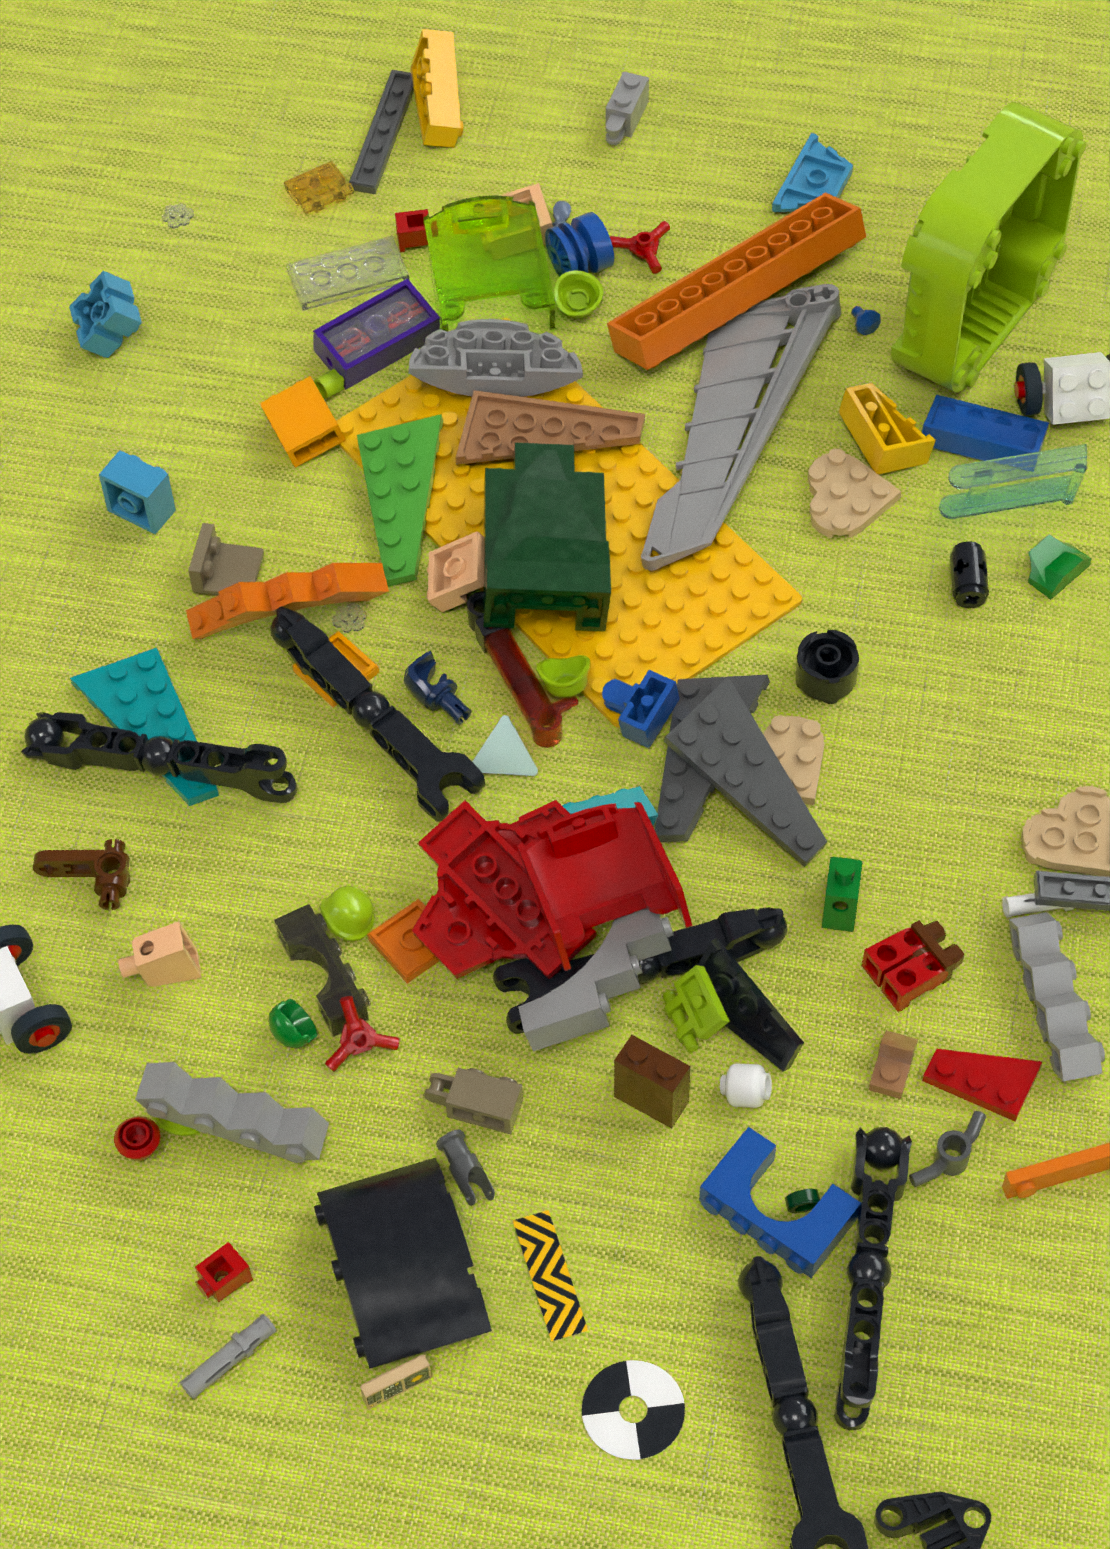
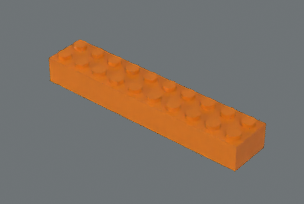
[607,192,866,370]

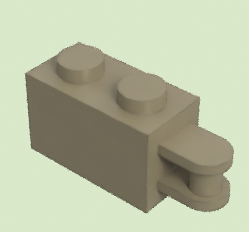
[423,1068,523,1135]

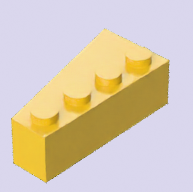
[410,29,463,148]

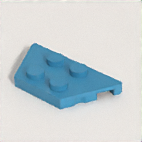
[772,133,853,212]

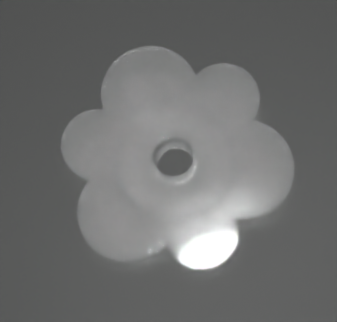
[162,203,194,229]
[332,603,367,633]

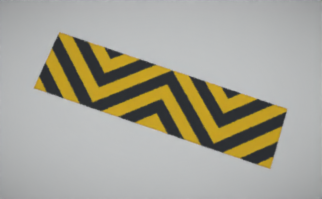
[512,1210,588,1342]

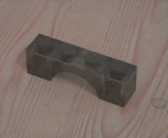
[274,904,371,1037]

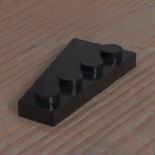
[698,938,804,1072]

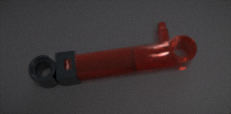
[467,591,578,748]

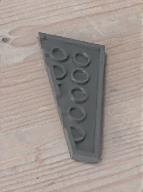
[655,675,770,842]
[664,676,827,867]

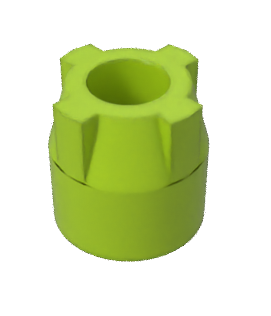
[314,369,345,400]

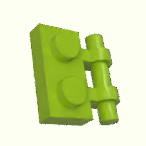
[662,965,730,1053]

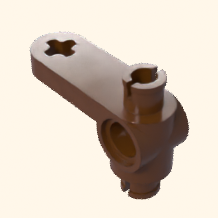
[33,839,131,910]

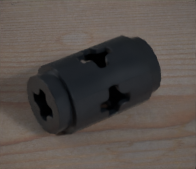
[950,541,989,608]

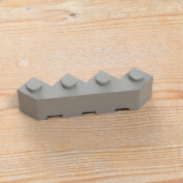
[1009,912,1105,1082]
[135,1062,329,1163]

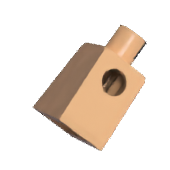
[118,922,201,987]

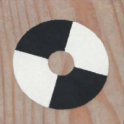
[582,1360,685,1460]

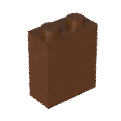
[614,1035,691,1129]

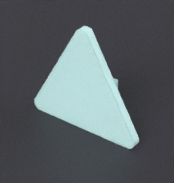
[472,715,538,776]

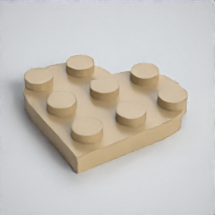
[808,448,901,538]
[763,715,824,805]
[1021,786,1110,877]

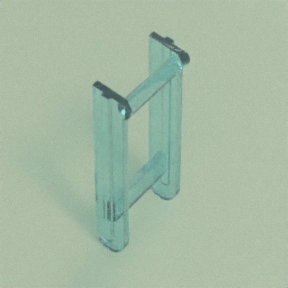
[939,444,1087,519]

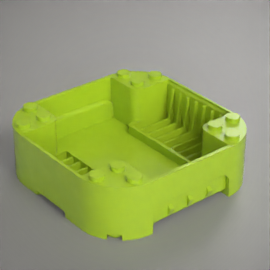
[891,102,1087,393]

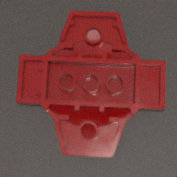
[412,800,597,979]

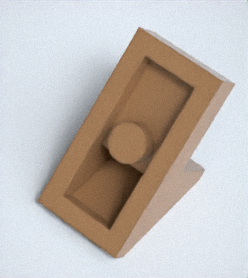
[869,1030,918,1099]

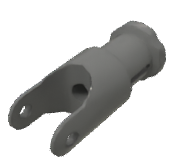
[436,1129,495,1206]

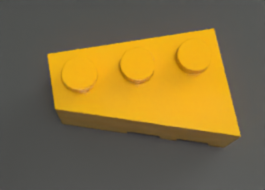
[839,383,936,474]

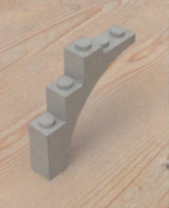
[518,908,674,1051]

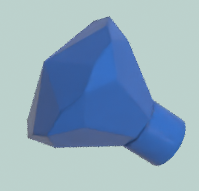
[851,306,881,335]

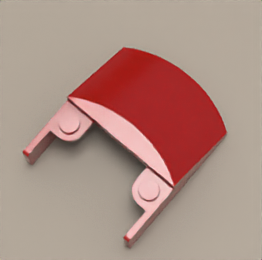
[517,802,693,971]

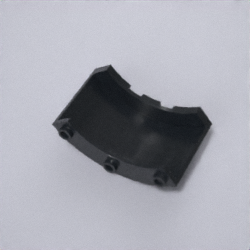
[314,1158,492,1369]

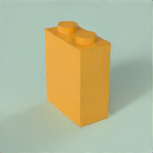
[259,376,346,468]

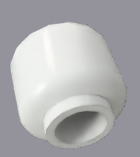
[720,1063,772,1108]

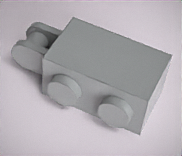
[606,71,649,145]

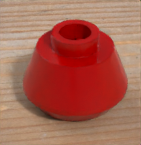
[114,1116,161,1161]

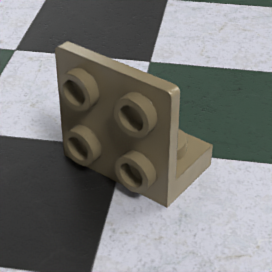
[188,523,264,595]

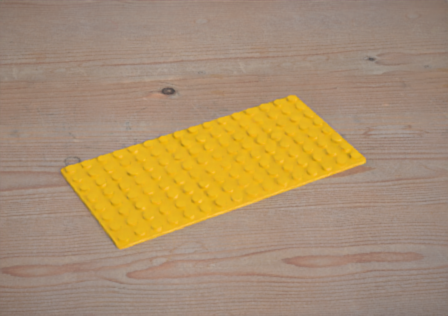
[336,318,802,727]

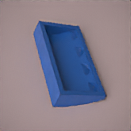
[922,395,1049,473]

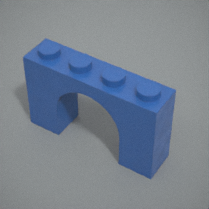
[699,1127,861,1278]

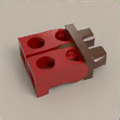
[861,920,964,1013]

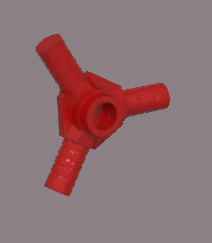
[610,221,670,274]
[325,996,399,1072]

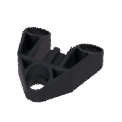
[874,1492,992,1549]

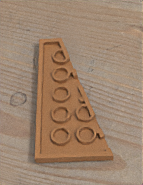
[456,390,645,465]

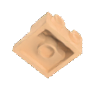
[427,531,484,612]

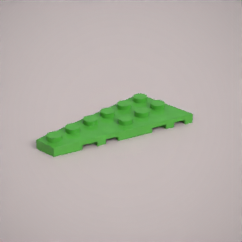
[357,414,444,587]

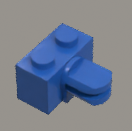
[602,670,680,748]

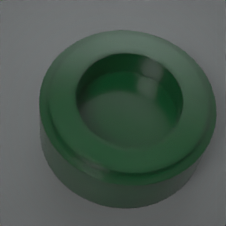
[785,1189,820,1213]

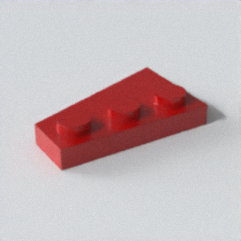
[922,1048,1042,1122]

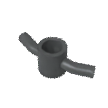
[909,1111,986,1187]

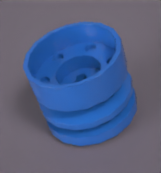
[545,212,614,277]

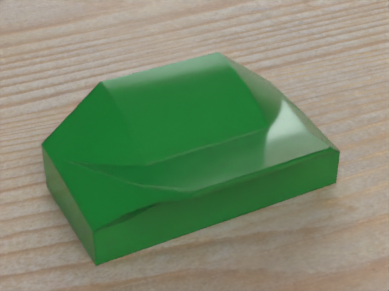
[1028,534,1092,600]

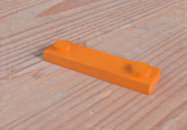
[1002,1143,1110,1199]

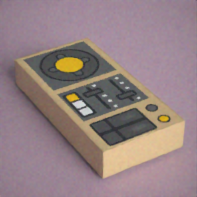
[360,1355,432,1410]

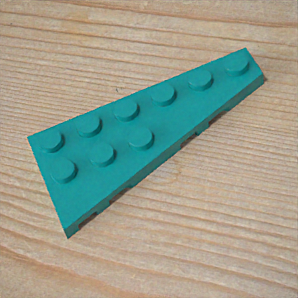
[70,648,219,806]

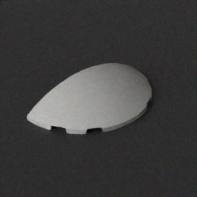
[408,319,583,397]

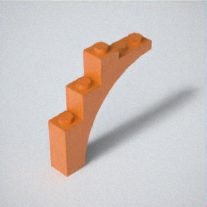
[186,563,389,639]

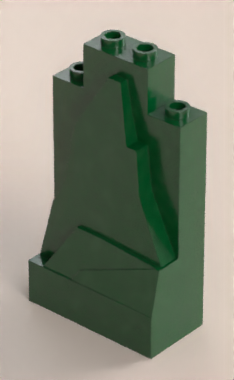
[483,443,611,631]

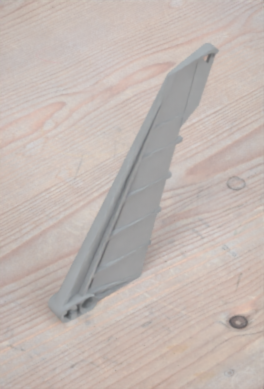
[641,284,841,571]

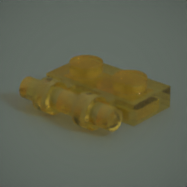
[284,161,354,214]

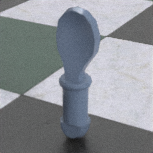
[553,201,571,227]

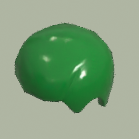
[268,999,318,1049]

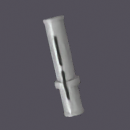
[179,1314,277,1400]

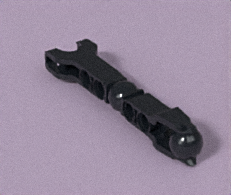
[270,606,485,822]
[21,712,298,803]
[493,907,788,1034]
[834,1127,912,1430]
[738,1256,868,1549]

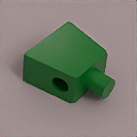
[821,857,863,932]

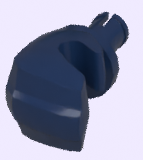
[403,651,472,725]

